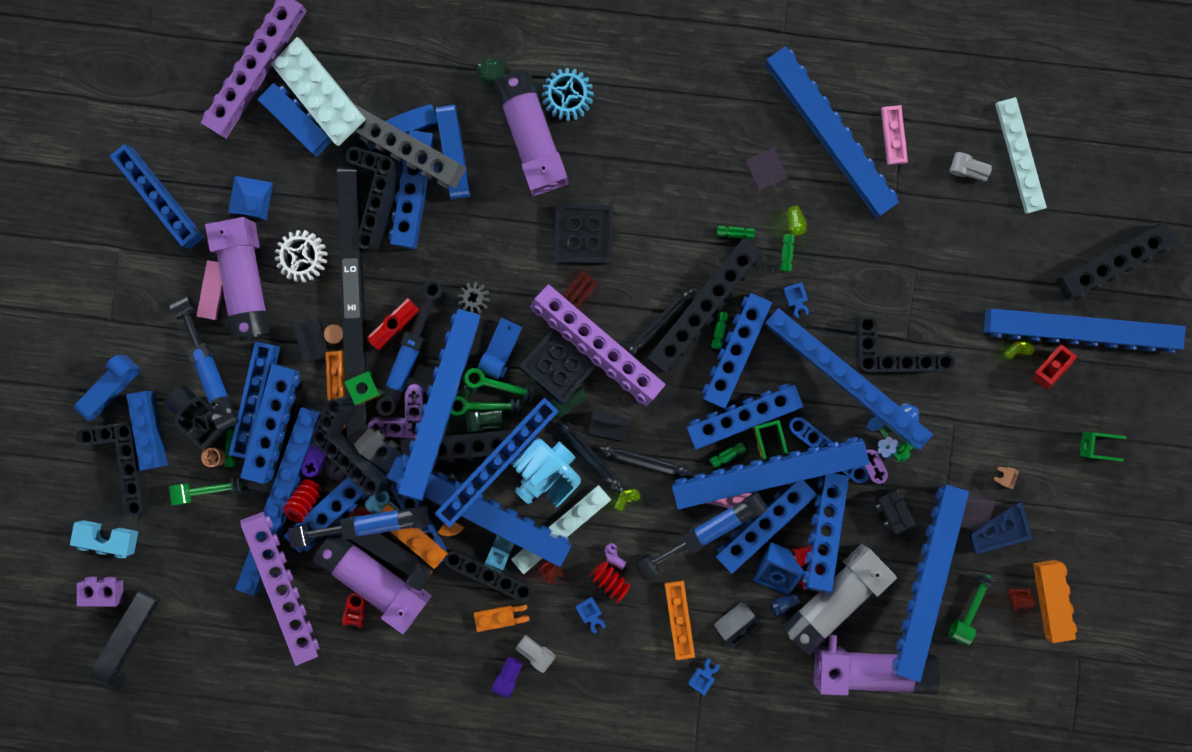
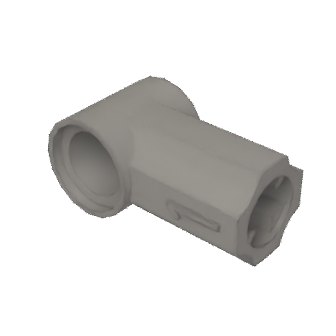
[949,152,992,182]
[516,635,556,673]

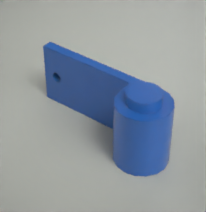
[477,318,522,380]

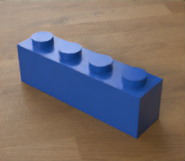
[258,83,332,157]
[127,391,168,471]

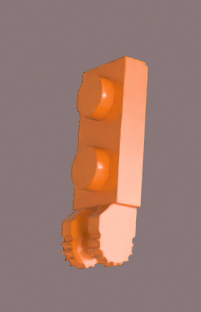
[474,604,529,632]

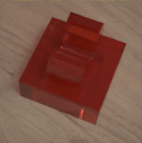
[539,561,564,584]
[1008,589,1035,611]

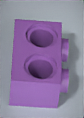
[77,577,123,607]

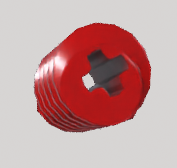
[283,479,322,523]
[588,561,630,604]

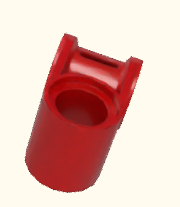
[342,591,367,629]

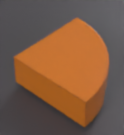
[438,521,465,536]

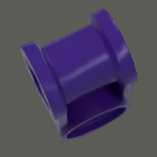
[301,440,328,477]

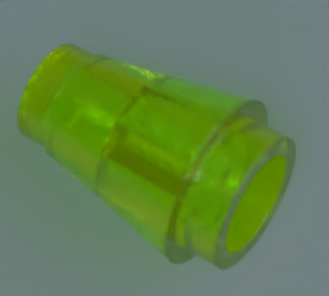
[788,206,808,236]

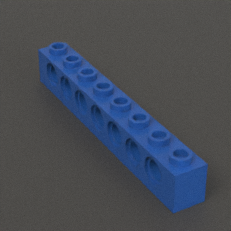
[434,398,559,528]

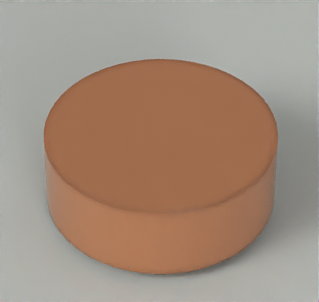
[324,324,343,344]

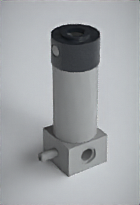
[782,544,897,655]

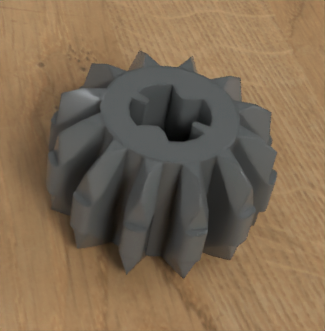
[457,282,490,314]

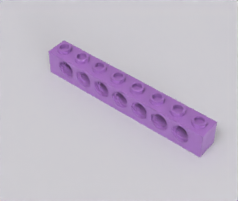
[201,0,307,139]
[530,284,666,406]
[240,512,320,666]

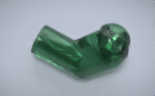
[459,373,478,398]

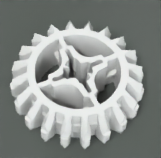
[275,230,328,282]

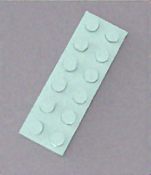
[271,37,366,146]

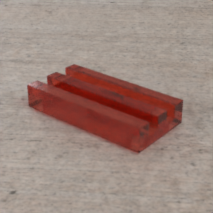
[563,271,598,309]

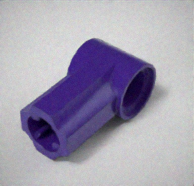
[491,657,523,699]

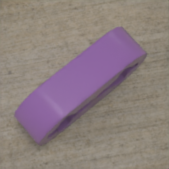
[864,449,888,484]

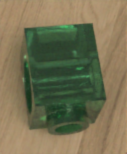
[477,57,507,83]

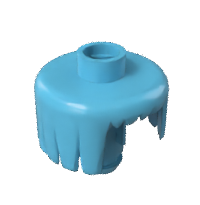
[511,437,581,507]

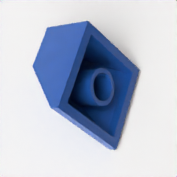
[228,176,273,220]
[753,542,804,595]

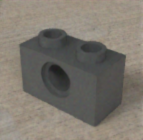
[354,427,402,472]

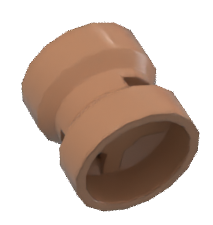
[201,447,226,467]

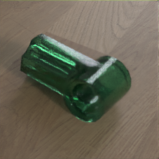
[549,386,588,419]
[464,410,504,432]

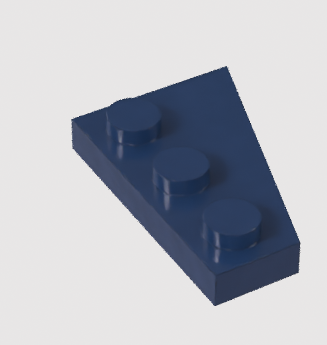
[969,501,1032,554]

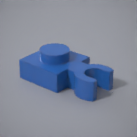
[783,282,809,318]
[575,596,605,633]
[687,658,720,696]

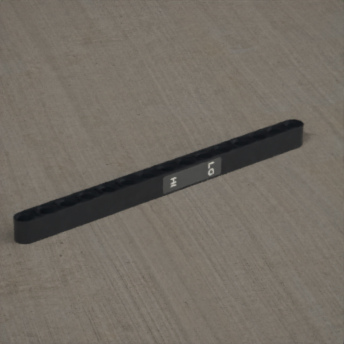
[337,166,369,446]

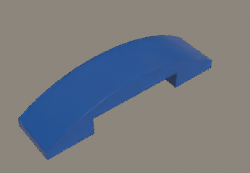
[365,104,438,152]

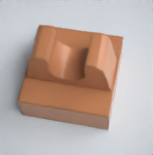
[994,467,1019,489]

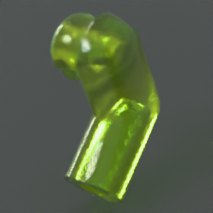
[1003,341,1034,360]
[614,489,640,511]

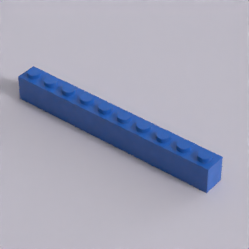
[764,46,899,218]
[766,308,934,452]
[396,309,480,502]
[983,309,1186,353]
[236,407,323,596]
[672,437,870,509]
[386,454,571,567]
[891,484,969,682]

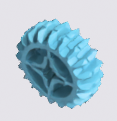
[542,68,594,121]

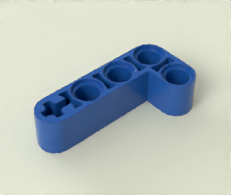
[74,355,141,422]

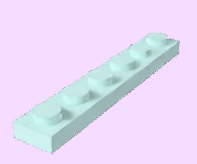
[995,97,1046,214]
[511,485,611,574]

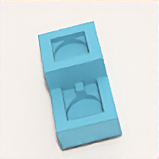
[485,535,514,570]

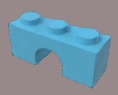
[70,520,138,558]

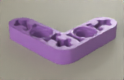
[367,384,424,438]

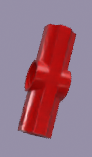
[367,298,420,350]

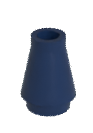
[770,594,800,617]

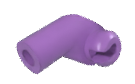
[604,543,626,570]

